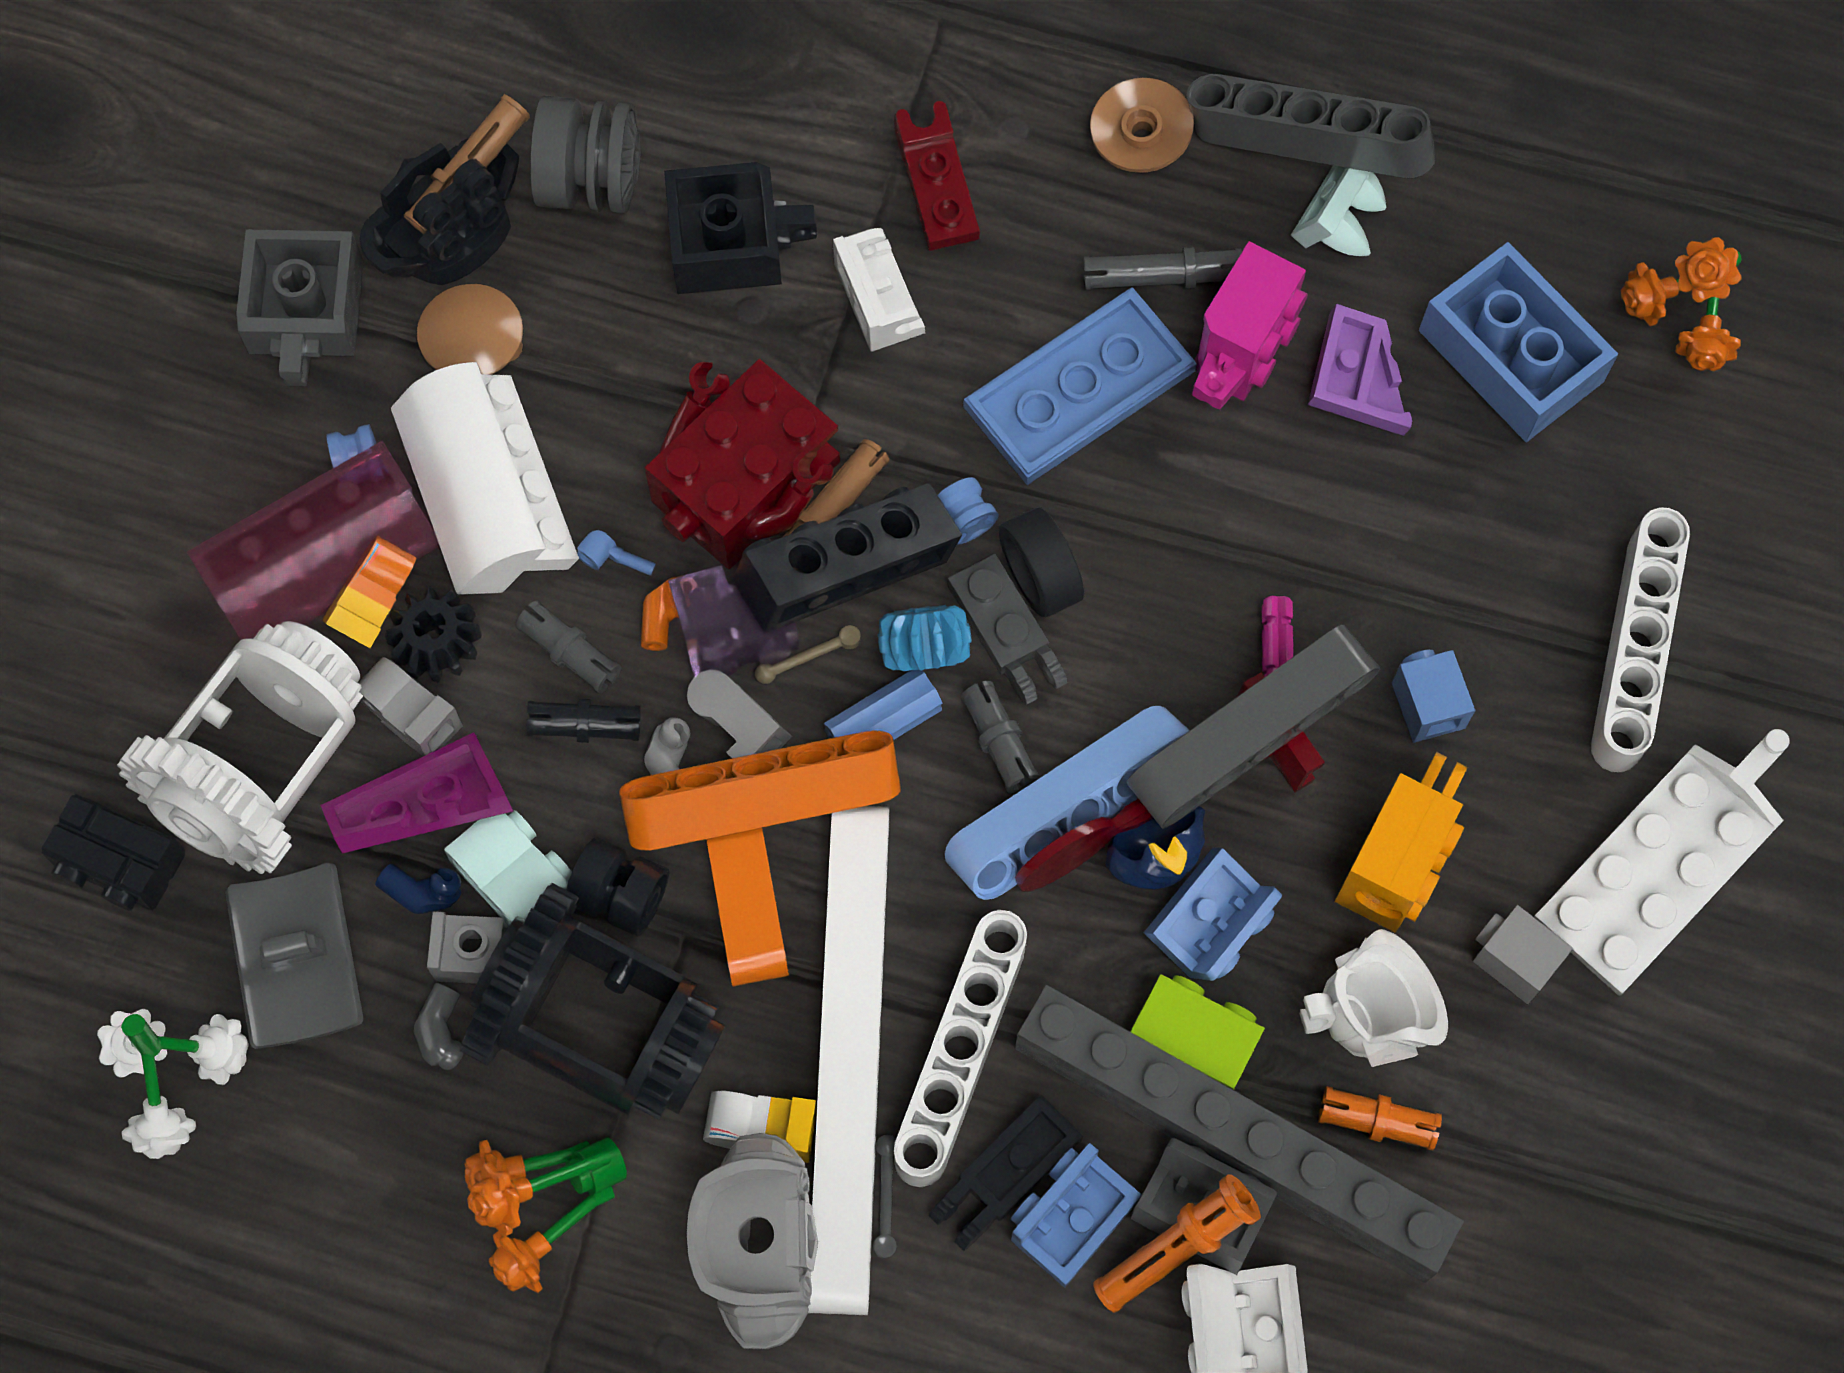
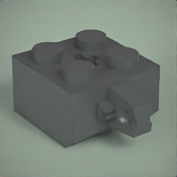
[236,229,364,386]

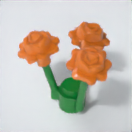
[465,1137,627,1293]

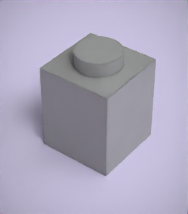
[1473,905,1573,1004]

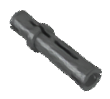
[1083,247,1242,290]

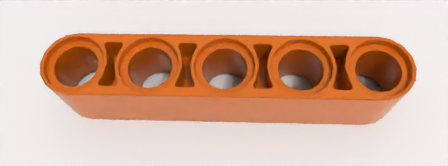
[619,730,901,850]

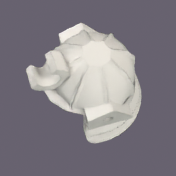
[1299,929,1448,1067]

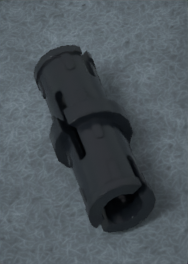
[526,699,641,743]

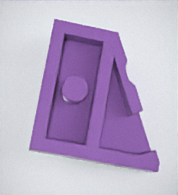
[1308,304,1412,436]

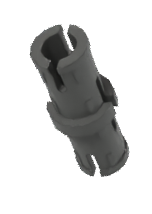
[515,600,622,694]
[961,681,1040,794]

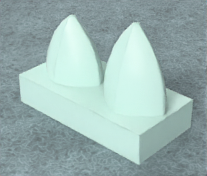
[1291,165,1386,256]

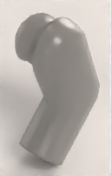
[644,717,690,775]

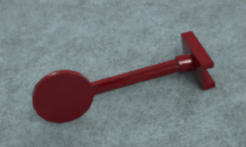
[1015,672,1325,892]

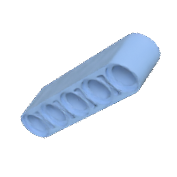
[945,706,1190,900]

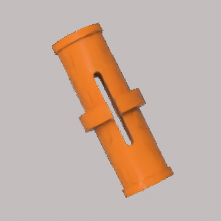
[1318,1086,1442,1151]

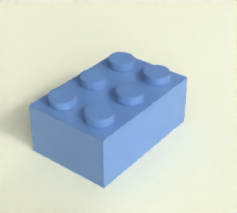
[1419,242,1618,443]

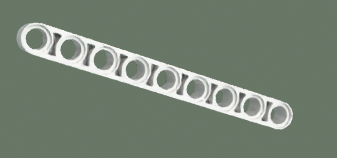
[808,806,889,1315]

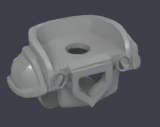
[687,1133,818,1349]

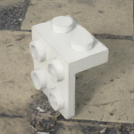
[1182,1264,1308,1373]

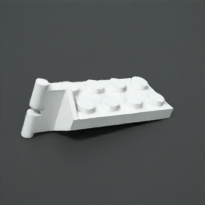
[1534,729,1789,996]

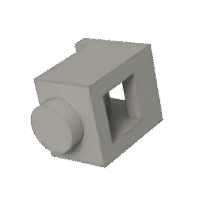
[427,912,508,983]

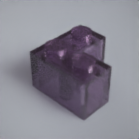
[668,565,799,677]

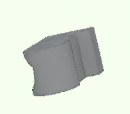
[358,657,463,757]
[687,670,792,758]

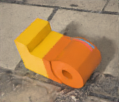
[322,535,416,648]

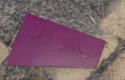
[320,732,513,853]

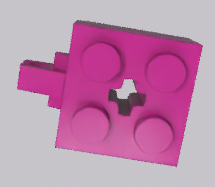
[1192,241,1308,409]

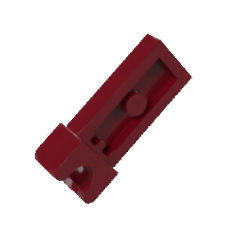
[894,101,980,251]

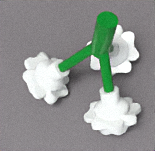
[97,1009,249,1159]

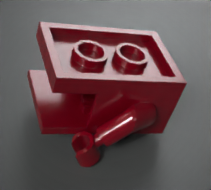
[644,358,840,570]

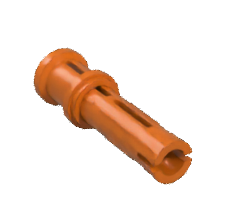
[1093,1174,1261,1313]

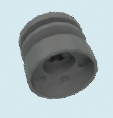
[531,96,641,214]

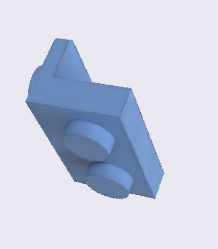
[1144,848,1282,981]
[1011,1143,1142,1288]

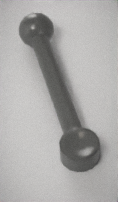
[873,1134,897,1259]

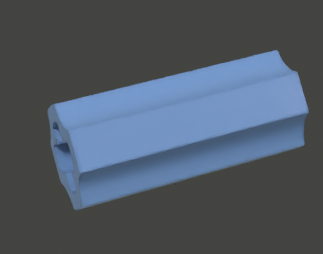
[824,670,943,740]

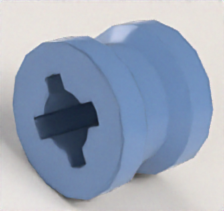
[326,424,383,486]
[938,477,999,544]

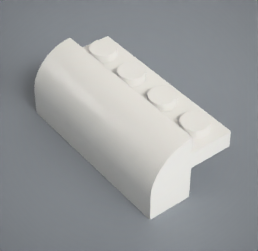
[391,362,579,594]

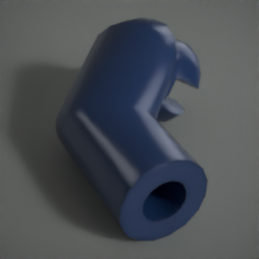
[375,864,461,914]

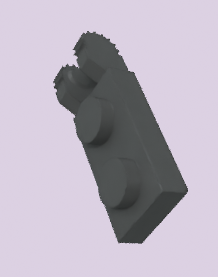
[948,554,1068,705]

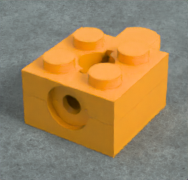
[1334,752,1467,933]

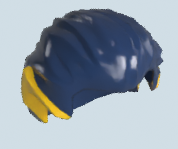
[1106,806,1205,889]

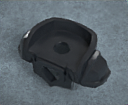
[359,138,519,285]

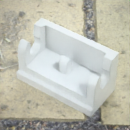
[833,228,925,352]

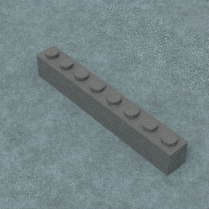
[1015,985,1464,1283]

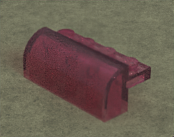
[187,441,440,640]

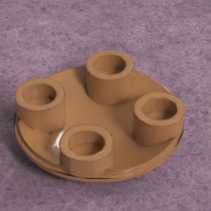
[417,284,523,375]

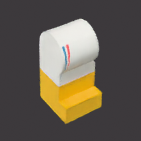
[703,1091,817,1163]

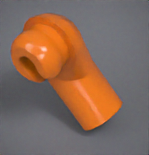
[641,575,699,651]

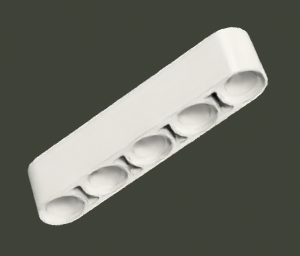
[1591,508,1690,772]
[894,910,1027,1187]

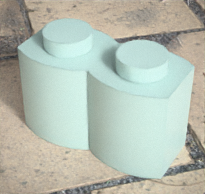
[444,810,572,927]

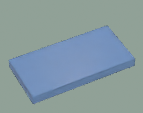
[963,287,1197,485]

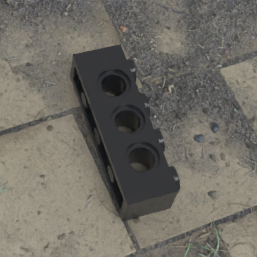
[732,483,962,634]

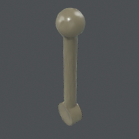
[754,625,861,685]

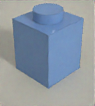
[1392,649,1475,743]

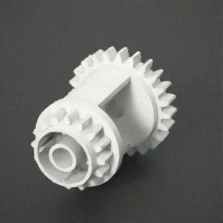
[117,621,363,874]

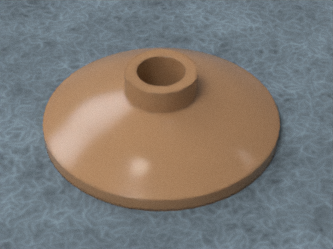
[1090,78,1194,173]

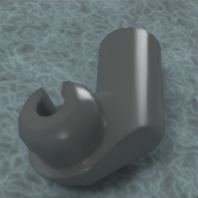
[413,983,463,1070]

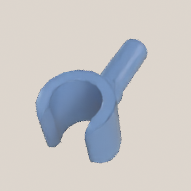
[577,530,656,576]

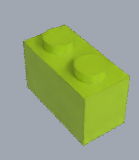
[1131,974,1265,1090]

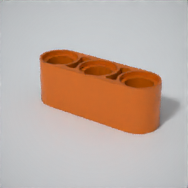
[706,828,789,986]

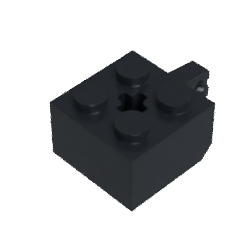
[664,162,817,294]

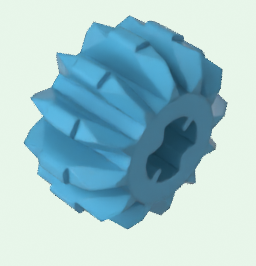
[877,605,972,671]

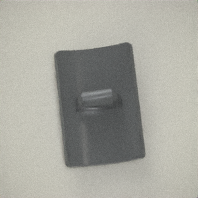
[225,863,363,1049]

